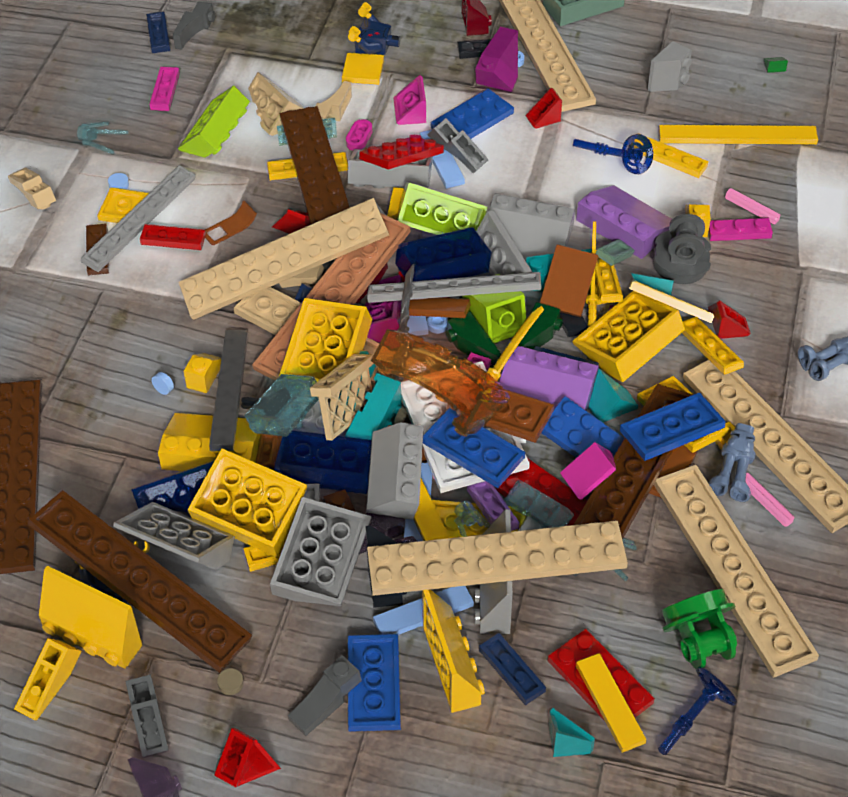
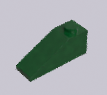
[518,302,563,350]
[445,312,501,368]

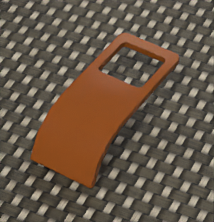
[205,201,257,245]

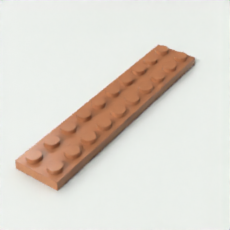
[252,213,411,386]

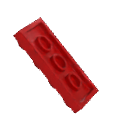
[359,134,444,170]
[496,458,588,528]
[547,629,655,721]

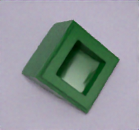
[763,57,788,73]

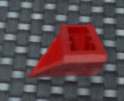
[525,87,562,129]
[272,209,311,234]
[707,300,751,339]
[214,727,281,787]

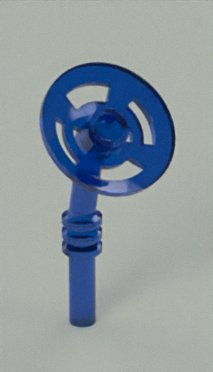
[573,134,653,174]
[658,666,737,755]

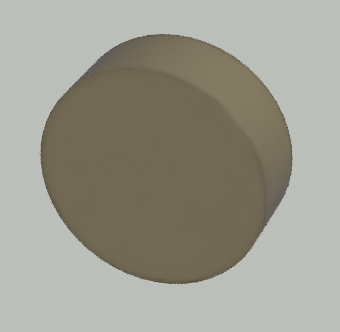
[393,407,410,425]
[217,668,244,695]

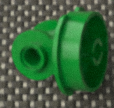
[662,589,737,670]

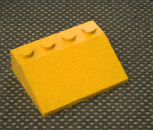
[572,291,685,382]
[279,298,372,392]
[158,413,264,473]
[188,449,307,557]
[39,566,142,669]
[422,589,485,713]

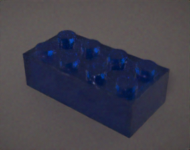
[395,227,492,282]
[274,429,372,494]

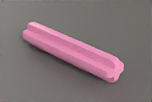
[725,188,781,225]
[746,472,794,527]

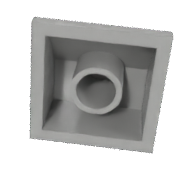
[648,41,692,92]

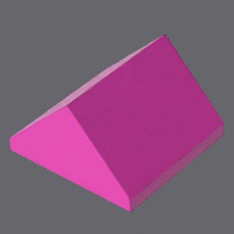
[393,75,426,125]
[560,442,616,500]

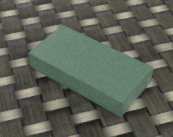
[596,239,635,266]

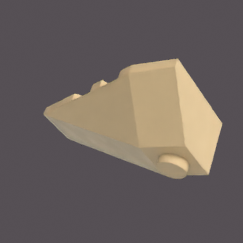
[248,72,304,136]

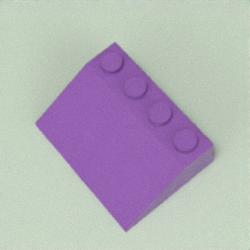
[576,185,672,259]
[498,346,599,411]

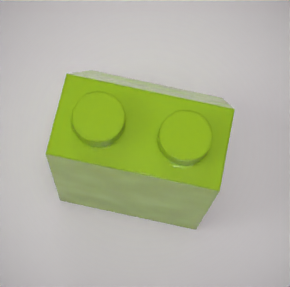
[462,274,526,343]

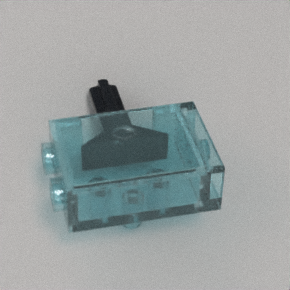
[241,374,319,438]

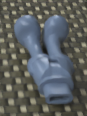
[798,336,848,381]
[708,423,756,502]

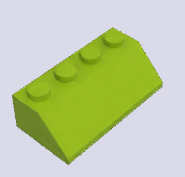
[178,85,250,158]
[397,182,488,246]

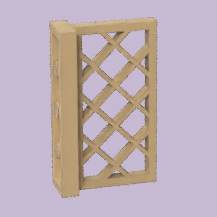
[310,354,375,440]

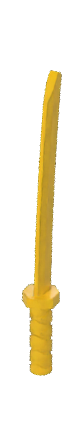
[586,221,599,328]
[474,306,544,403]

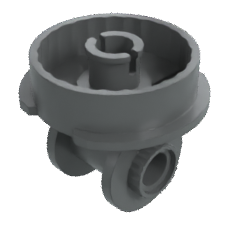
[653,214,711,284]

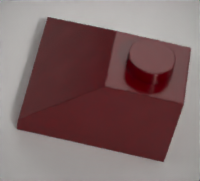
[461,0,492,36]

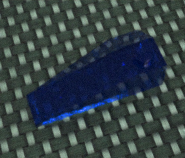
[132,459,216,512]

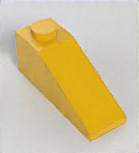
[14,638,82,720]

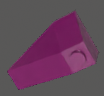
[475,26,518,92]
[364,275,402,345]

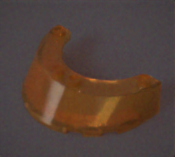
[371,329,510,437]

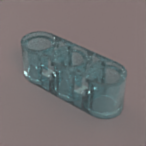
[504,480,574,528]

